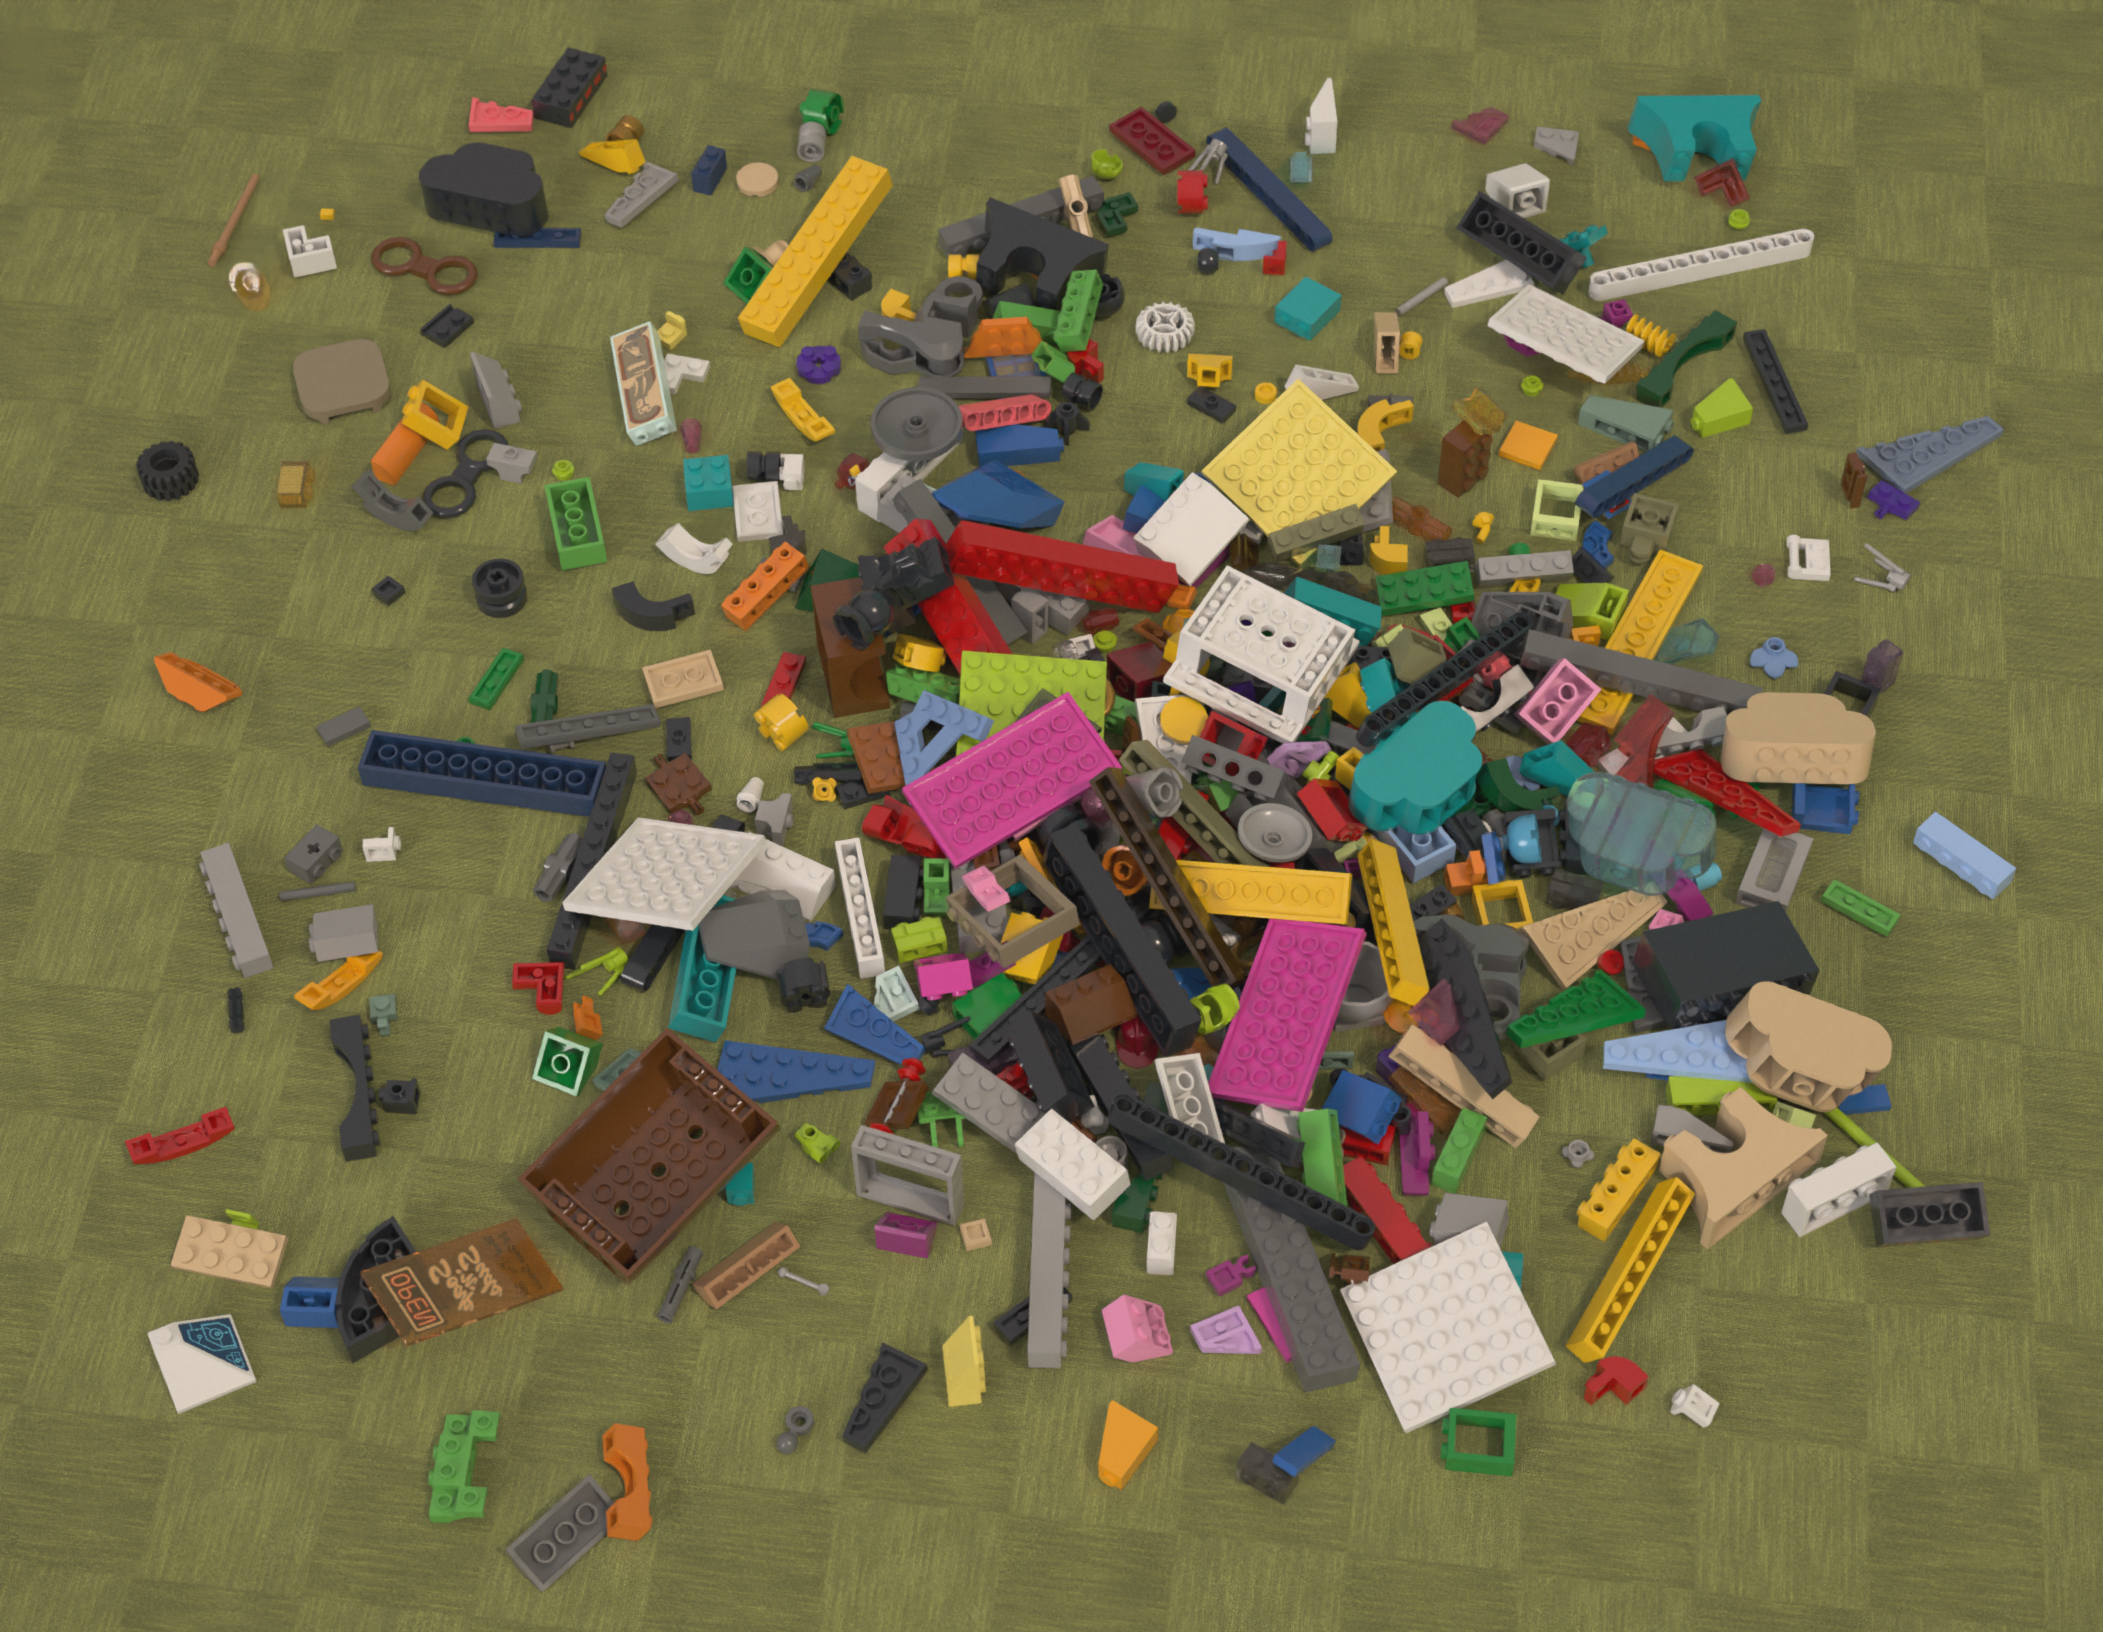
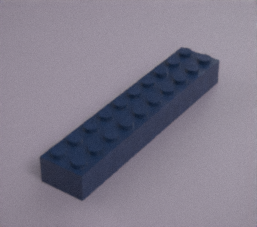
[358,730,606,817]

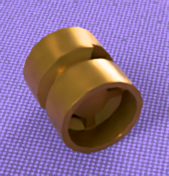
[606,115,645,141]

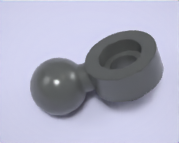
[776,1406,814,1454]

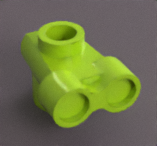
[1301,751,1339,784]
[795,1123,841,1164]

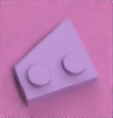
[1190,1306,1262,1354]

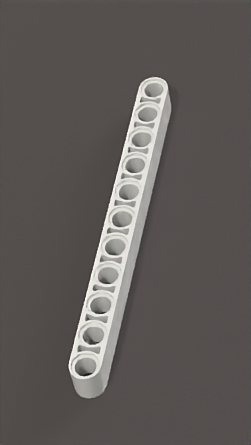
[1588,229,1814,301]

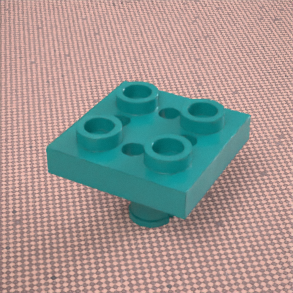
[1559,224,1608,268]

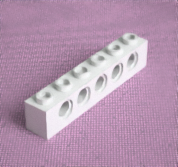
[835,838,885,979]

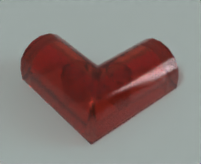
[1694,158,1750,207]

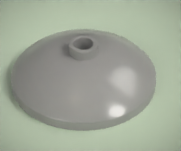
[1238,803,1312,862]

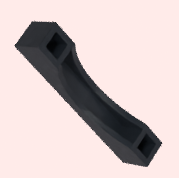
[330,1014,381,1162]

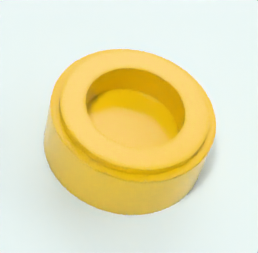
[1255,383,1277,404]

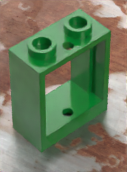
[1440,1408,1516,1477]

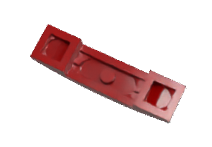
[125,1107,235,1164]

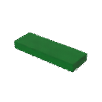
[468,648,524,711]

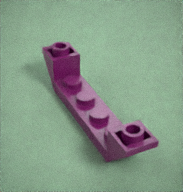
[1502,299,1633,357]
[1594,816,1713,922]

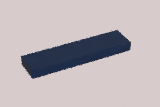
[494,228,582,248]

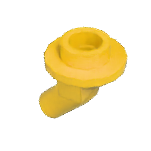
[1472,512,1494,544]

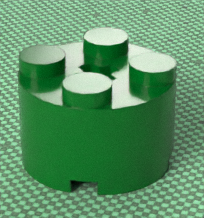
[800,89,844,135]

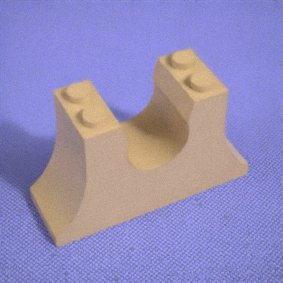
[1659,1087,1828,1250]

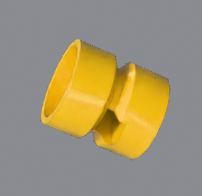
[948,255,980,281]

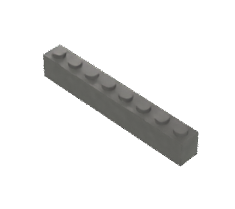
[938,176,1104,258]
[892,478,1027,647]

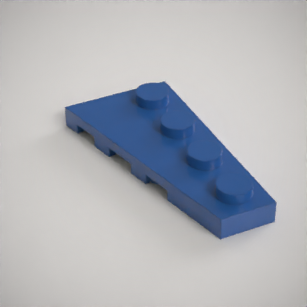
[824,984,925,1066]

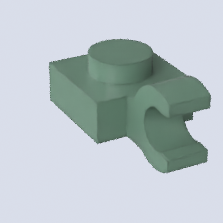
[369,994,397,1037]

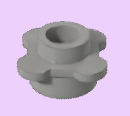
[1562,1139,1594,1168]

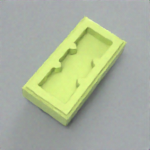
[1419,607,1452,642]

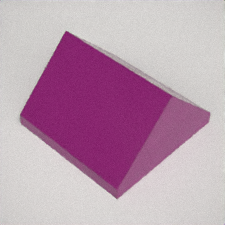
[875,1212,938,1259]

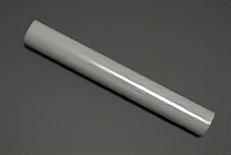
[1395,277,1448,316]

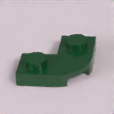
[1097,192,1138,237]

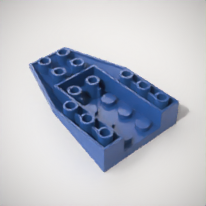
[932,459,1065,529]

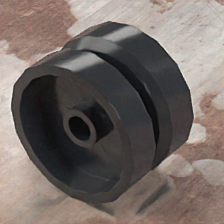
[472,558,527,618]
[1037,805,1101,851]

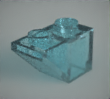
[1288,152,1312,183]

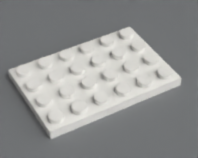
[1488,284,1644,384]

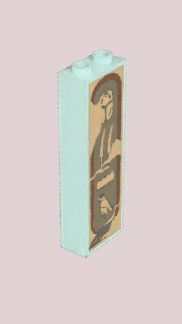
[610,321,677,446]

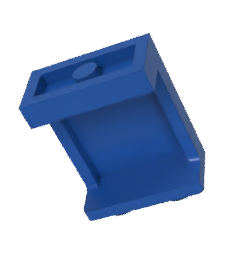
[1791,783,1859,834]
[1322,1070,1402,1144]

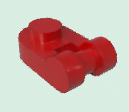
[1450,601,1476,624]

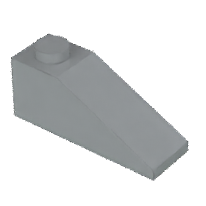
[1651,1105,1733,1153]

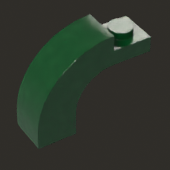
[1476,758,1560,813]

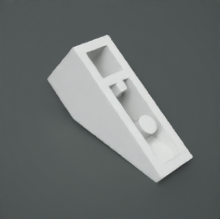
[1285,365,1359,400]

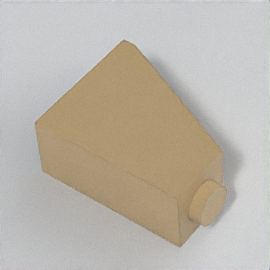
[1374,312,1400,374]

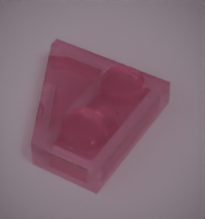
[1451,107,1509,145]
[1407,979,1460,1047]

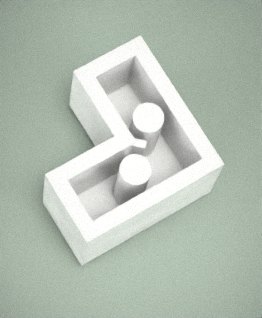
[283,225,337,278]

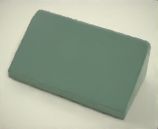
[1318,1051,1354,1069]

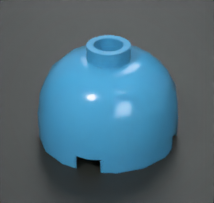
[1502,814,1542,864]

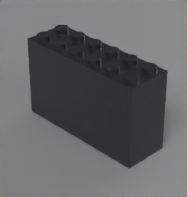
[1632,901,1820,1030]

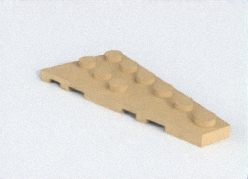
[1519,882,1668,989]

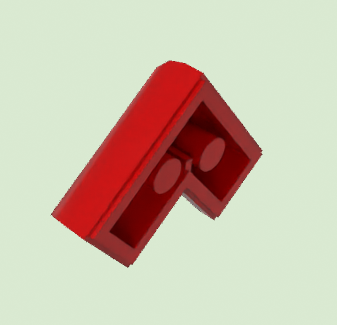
[512,962,565,1015]

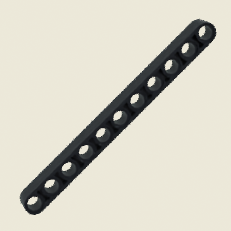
[1355,612,1533,747]
[1108,1094,1375,1251]

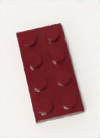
[1109,107,1196,175]

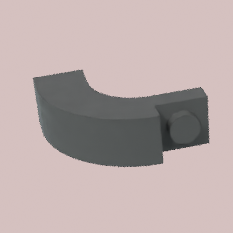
[351,470,433,531]

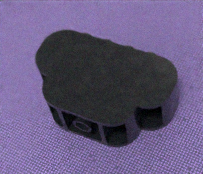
[419,142,549,237]

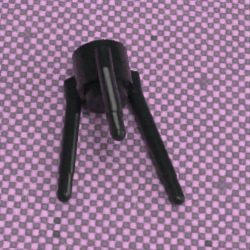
[921,1016,975,1058]

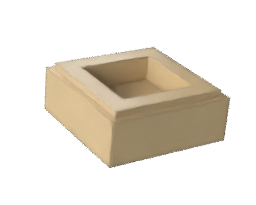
[959,1218,992,1251]

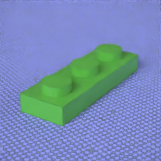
[1821,879,1901,937]

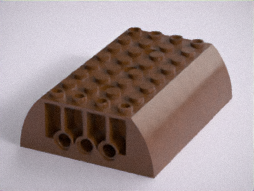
[518,1028,780,1285]

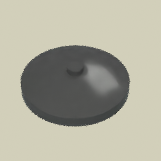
[871,387,963,461]

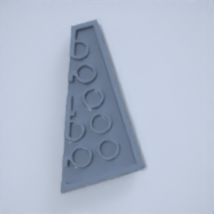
[1856,416,2004,494]

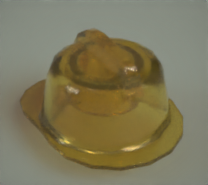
[229,262,271,311]

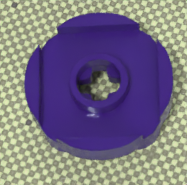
[797,346,841,384]

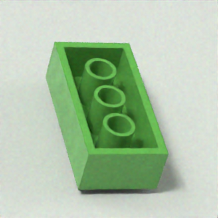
[544,477,607,570]

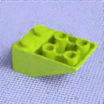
[1555,583,1629,641]

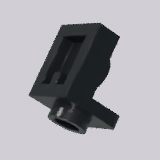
[1339,533,1363,565]

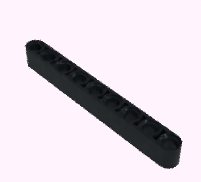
[621,814,745,992]

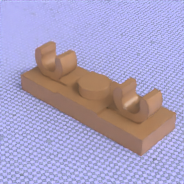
[1573,441,1639,485]

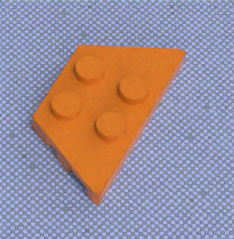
[964,317,1047,358]

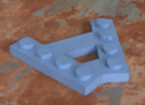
[894,690,994,805]

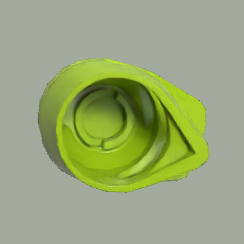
[1190,984,1240,1035]

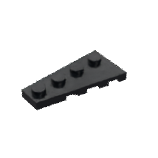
[842,1343,928,1453]

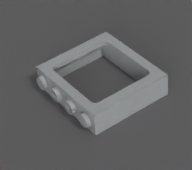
[851,1125,965,1226]

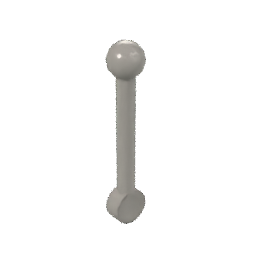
[778,1267,829,1296]

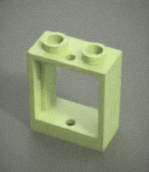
[1530,479,1584,541]

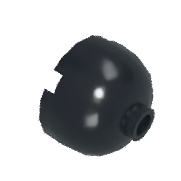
[1095,274,1125,318]

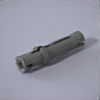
[657,1246,704,1324]

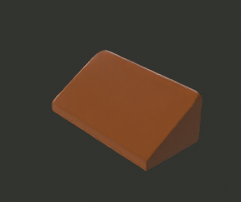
[1132,618,1173,651]

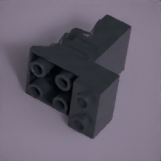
[857,537,955,634]

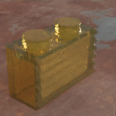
[277,461,316,509]

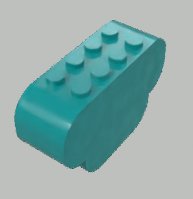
[1348,701,1482,835]

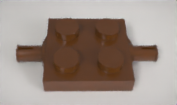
[645,753,712,815]

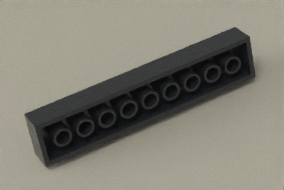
[1042,824,1202,1057]

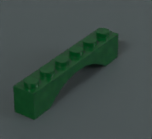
[1636,310,1737,408]
[1112,1082,1170,1233]

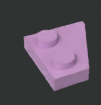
[1267,741,1331,779]

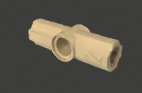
[1059,174,1093,238]

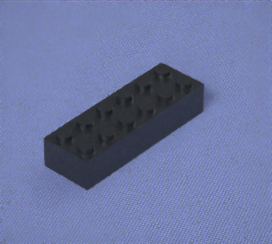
[1456,191,1587,295]

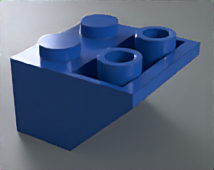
[280,1276,340,1328]

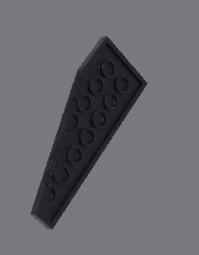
[1415,918,1513,1099]

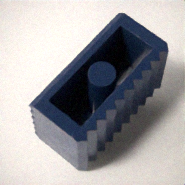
[691,145,728,195]

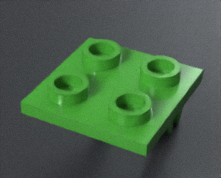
[918,1092,967,1148]

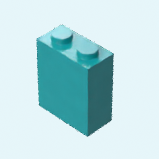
[1274,276,1341,341]

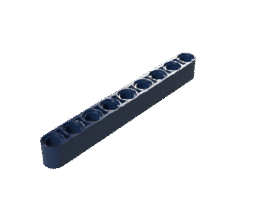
[1206,127,1333,252]

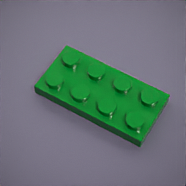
[1375,561,1475,616]

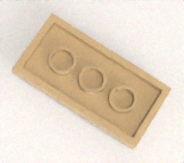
[170,1215,289,1289]

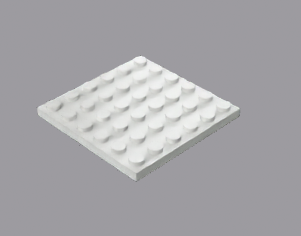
[562,817,766,930]
[1340,1222,1556,1434]

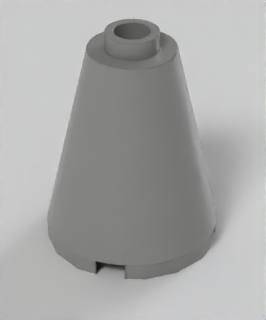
[1126,767,1183,817]

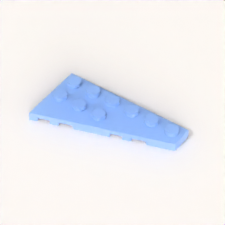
[1603,1020,1753,1083]

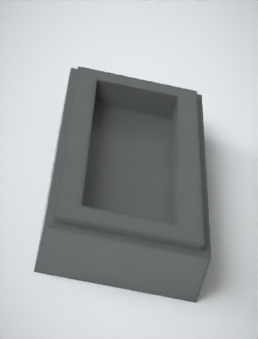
[316,706,371,747]

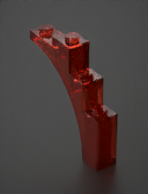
[1613,694,1687,855]

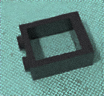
[1824,671,1881,718]

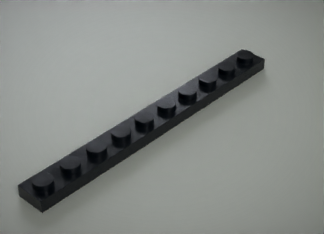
[969,890,1155,1065]

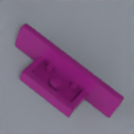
[1399,1103,1435,1196]

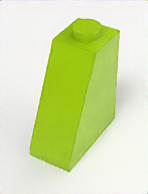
[1691,378,1753,438]

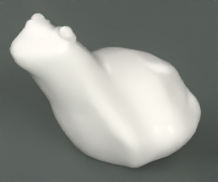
[1081,1095,1110,1134]

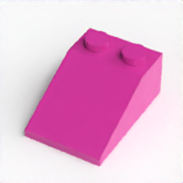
[913,952,973,1000]

